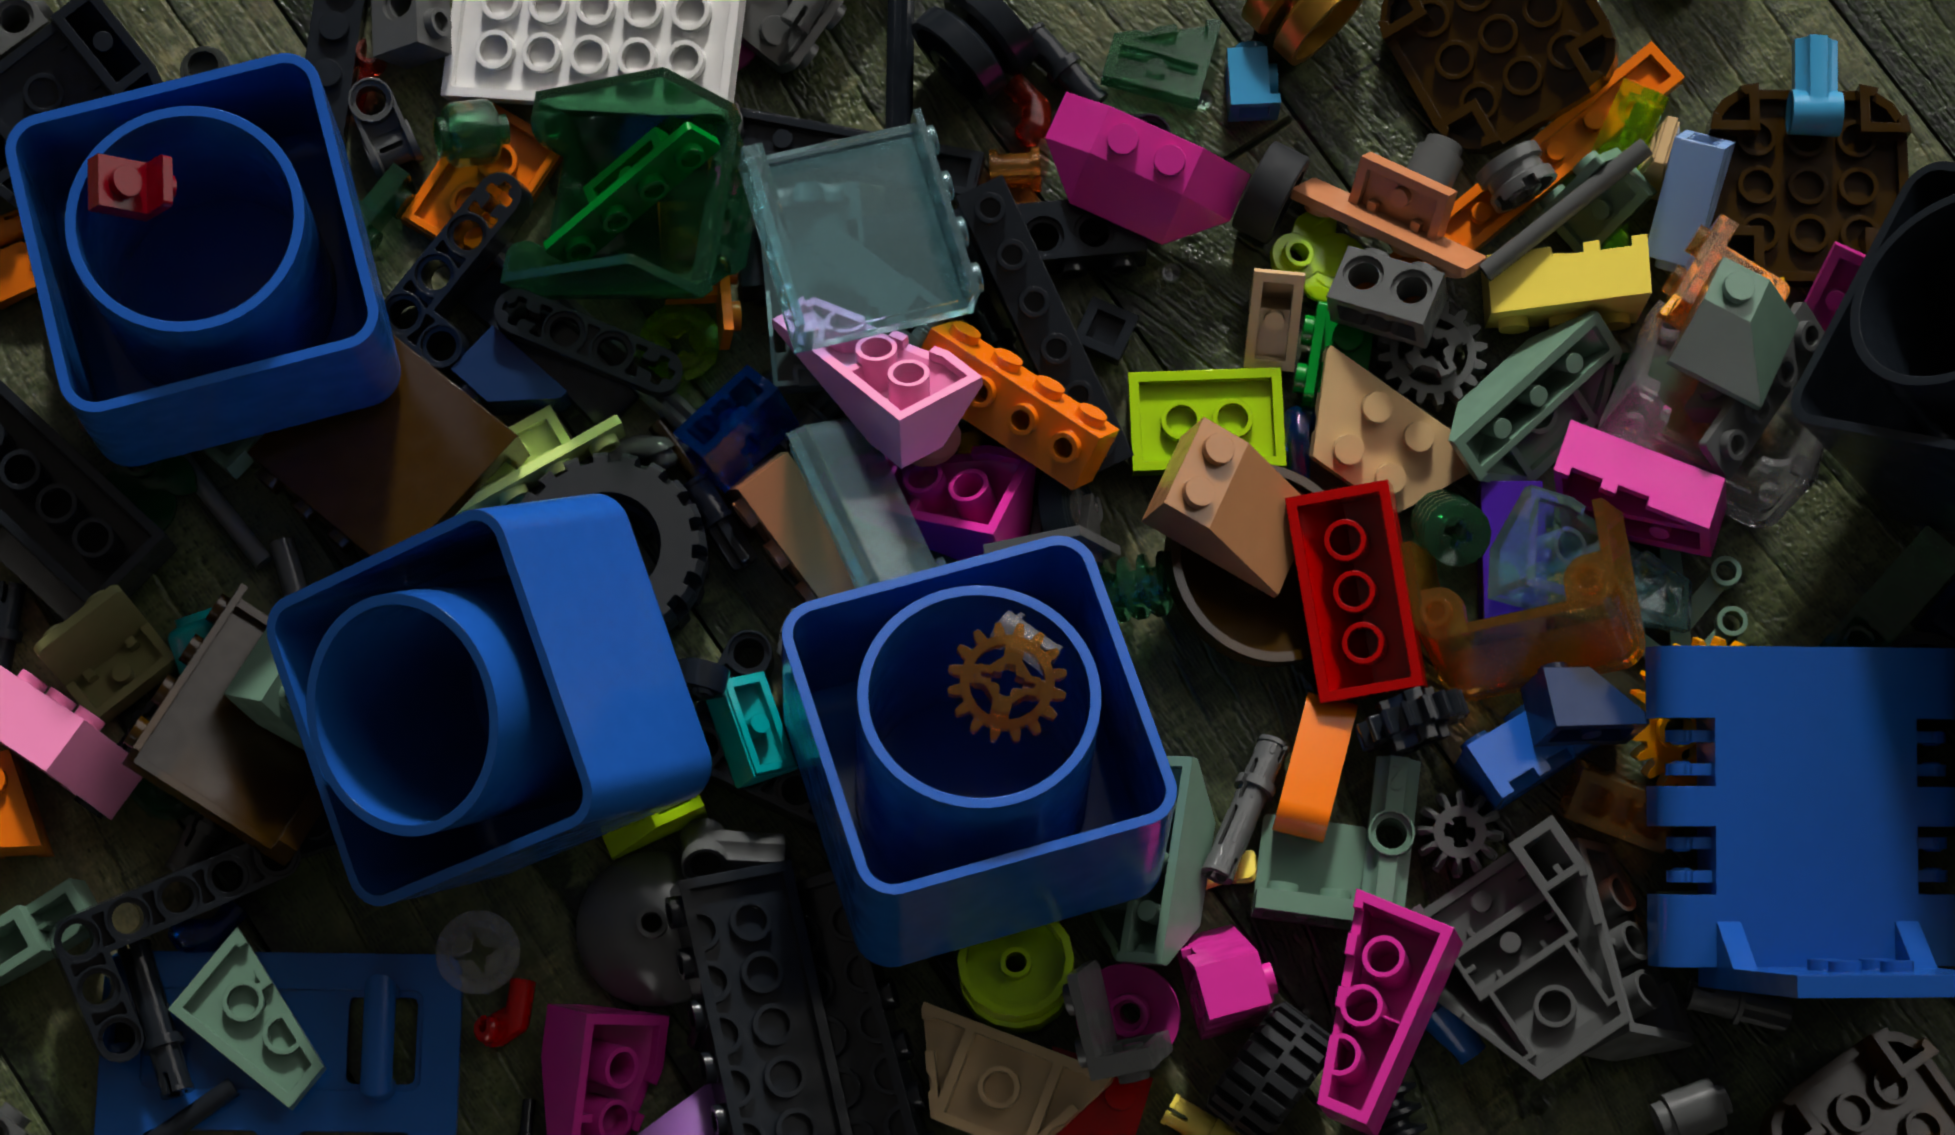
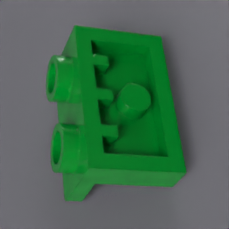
[1292,301,1374,413]

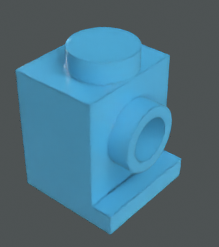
[1224,41,1281,122]

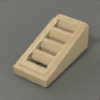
[1636,116,1680,200]

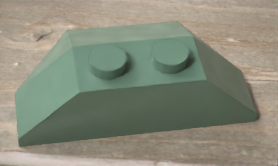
[1448,310,1623,482]
[1090,756,1216,966]

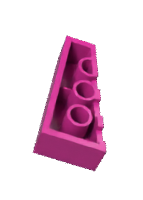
[1317,888,1463,1135]

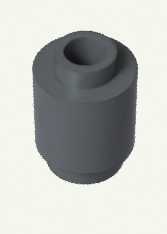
[1407,133,1464,188]
[1649,1077,1733,1135]

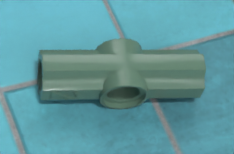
[1360,755,1421,907]

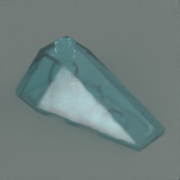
[1488,485,1692,633]

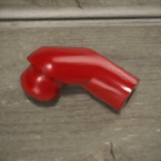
[473,978,536,1048]

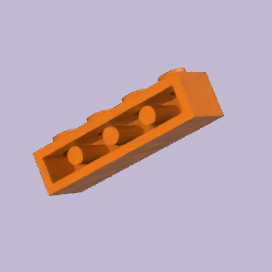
[921,321,1120,490]

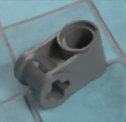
[348,77,424,180]

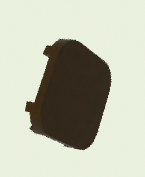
[1378,0,1619,154]
[1705,82,1911,287]
[1759,1027,1955,1135]

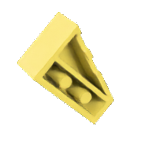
[1481,234,1652,334]

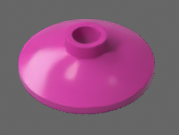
[1076,963,1181,1045]

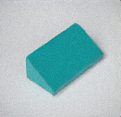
[706,671,798,789]

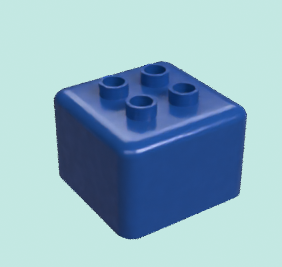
[5,53,401,467]
[267,493,712,906]
[782,536,1177,967]

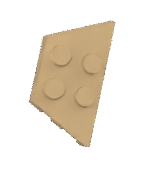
[1309,345,1469,513]
[921,1002,1114,1135]

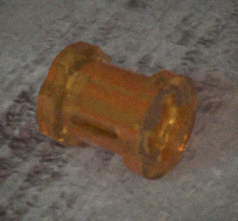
[988,147,1041,192]

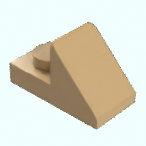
[1243,268,1305,372]

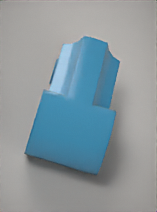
[1785,34,1845,137]

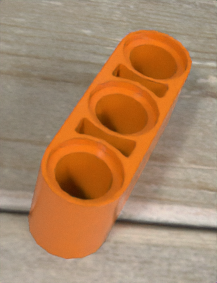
[1272,692,1358,843]

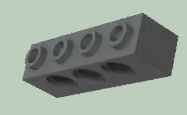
[371,0,452,70]

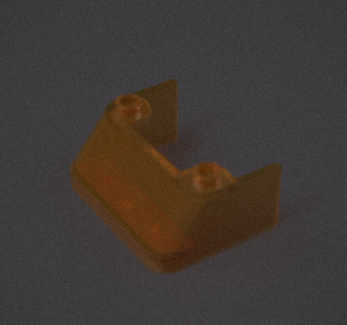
[1401,497,1646,702]

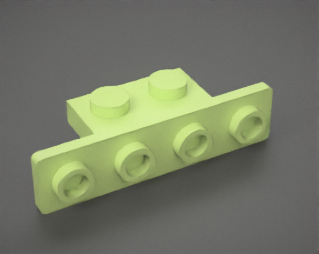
[455,405,626,516]

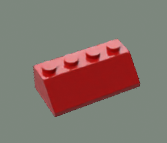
[1285,479,1428,704]

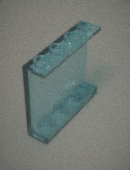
[738,108,984,354]

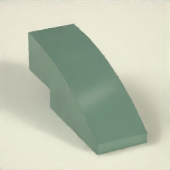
[0,878,97,987]

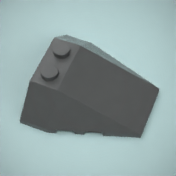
[1411,815,1631,1082]

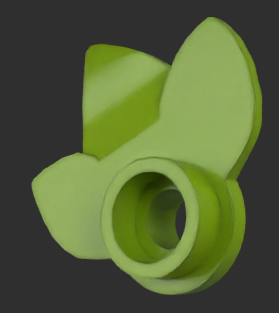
[1270,212,1364,302]

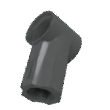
[680,818,785,879]

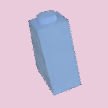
[1648,130,1736,273]

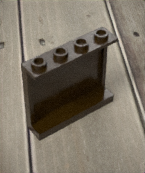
[247,335,530,558]
[122,583,324,867]

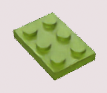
[1127,367,1287,476]

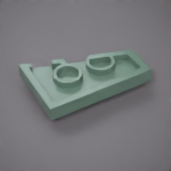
[168,927,327,1111]

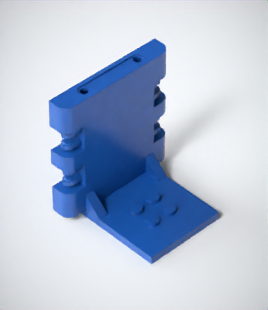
[1645,645,1955,998]

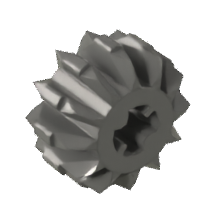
[1415,789,1504,879]

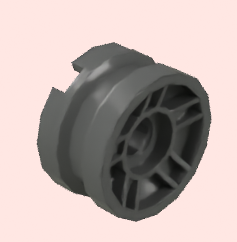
[1475,140,1557,214]

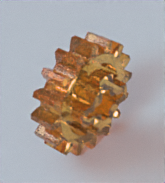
[947,622,1067,744]

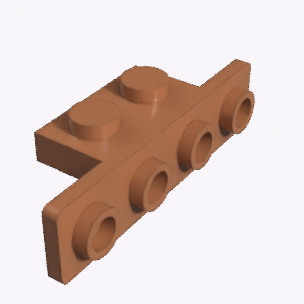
[1290,151,1486,278]

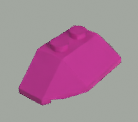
[1045,92,1251,245]

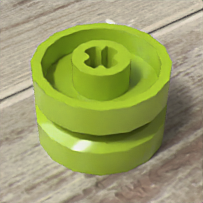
[957,921,1074,1035]

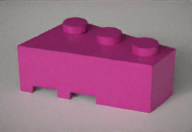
[1553,420,1727,557]
[1176,924,1278,1041]

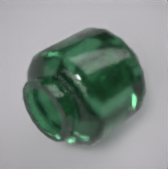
[433,99,510,168]

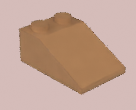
[1142,417,1301,598]

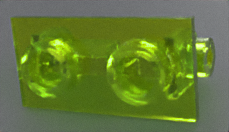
[1591,78,1670,169]

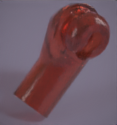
[1004,73,1052,147]

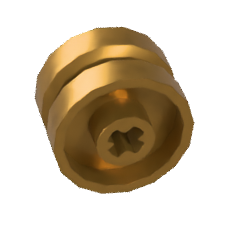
[1241,0,1363,66]

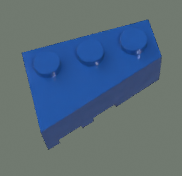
[1454,704,1601,814]

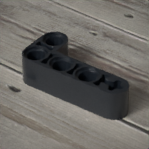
[384,172,534,375]

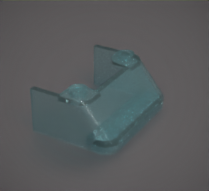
[785,417,946,589]

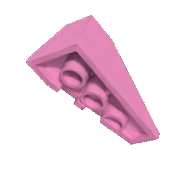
[772,298,983,469]

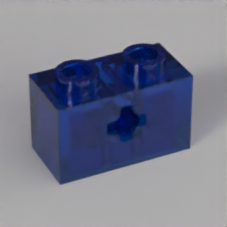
[673,365,799,493]

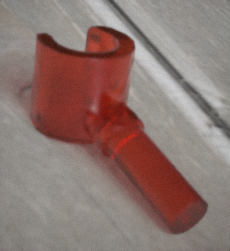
[355,39,388,112]

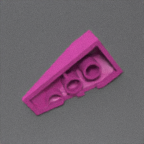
[541,1004,670,1135]

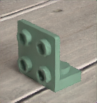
[1251,814,1367,931]

